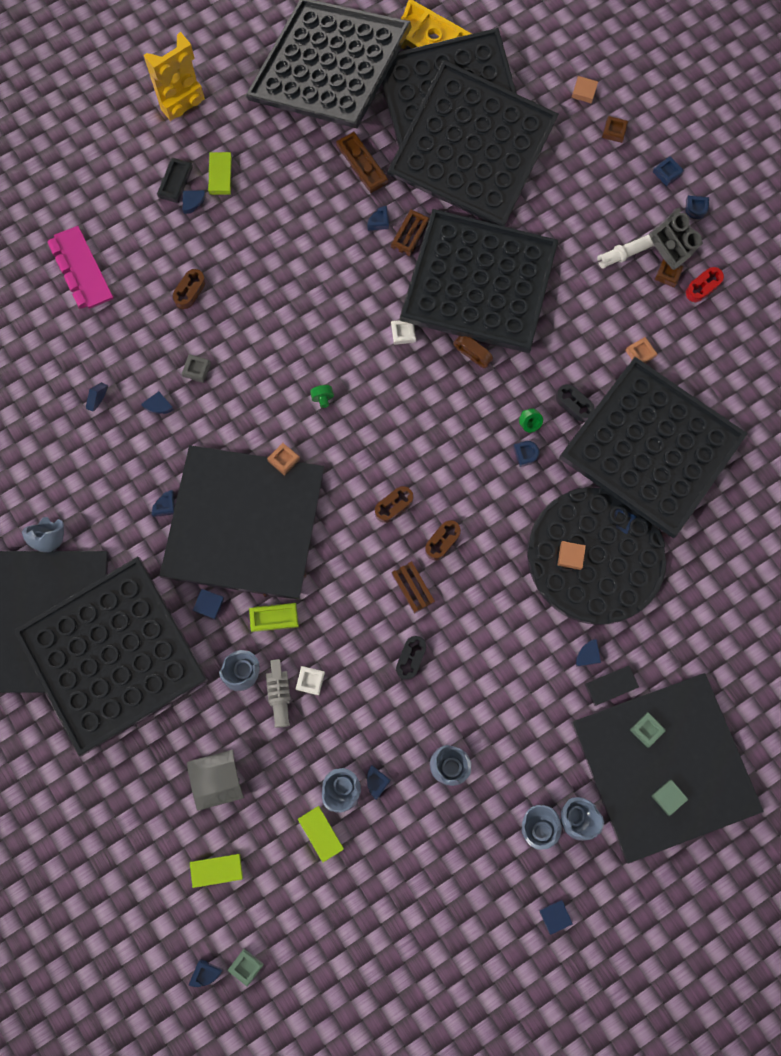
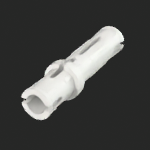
[597,234,654,269]

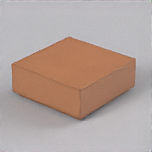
[571,76,598,103]
[625,337,658,364]
[267,443,300,476]
[558,541,586,570]

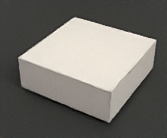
[391,320,416,345]
[296,666,325,696]

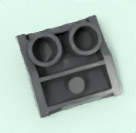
[649,208,703,270]
[187,749,244,811]

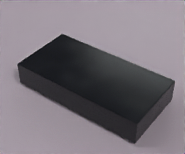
[157,157,193,203]
[585,666,639,706]

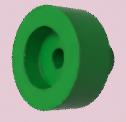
[310,385,334,408]
[519,408,543,433]

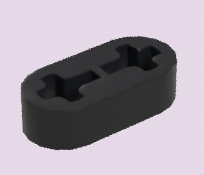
[556,384,595,422]
[396,636,426,681]

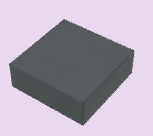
[182,354,211,383]

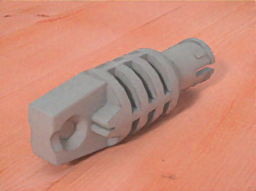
[266,659,290,728]

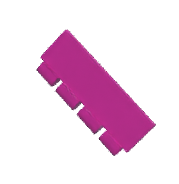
[47,226,114,309]

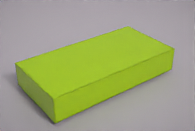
[208,152,232,195]
[249,603,299,632]
[298,806,344,863]
[190,854,243,888]

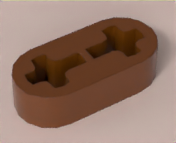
[173,269,206,309]
[453,336,493,368]
[375,486,413,523]
[425,520,461,561]

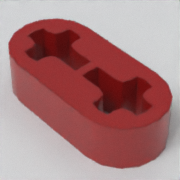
[685,267,724,303]

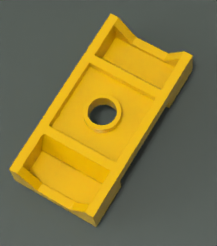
[400,0,472,49]
[144,32,205,121]

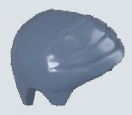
[22,517,64,552]
[219,650,260,691]
[430,745,471,786]
[322,768,361,813]
[561,797,604,841]
[522,805,562,850]

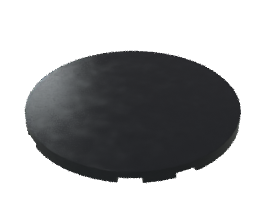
[527,487,667,625]

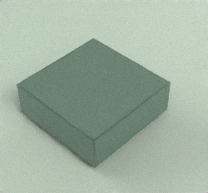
[630,713,666,748]
[652,780,688,816]
[227,948,264,987]

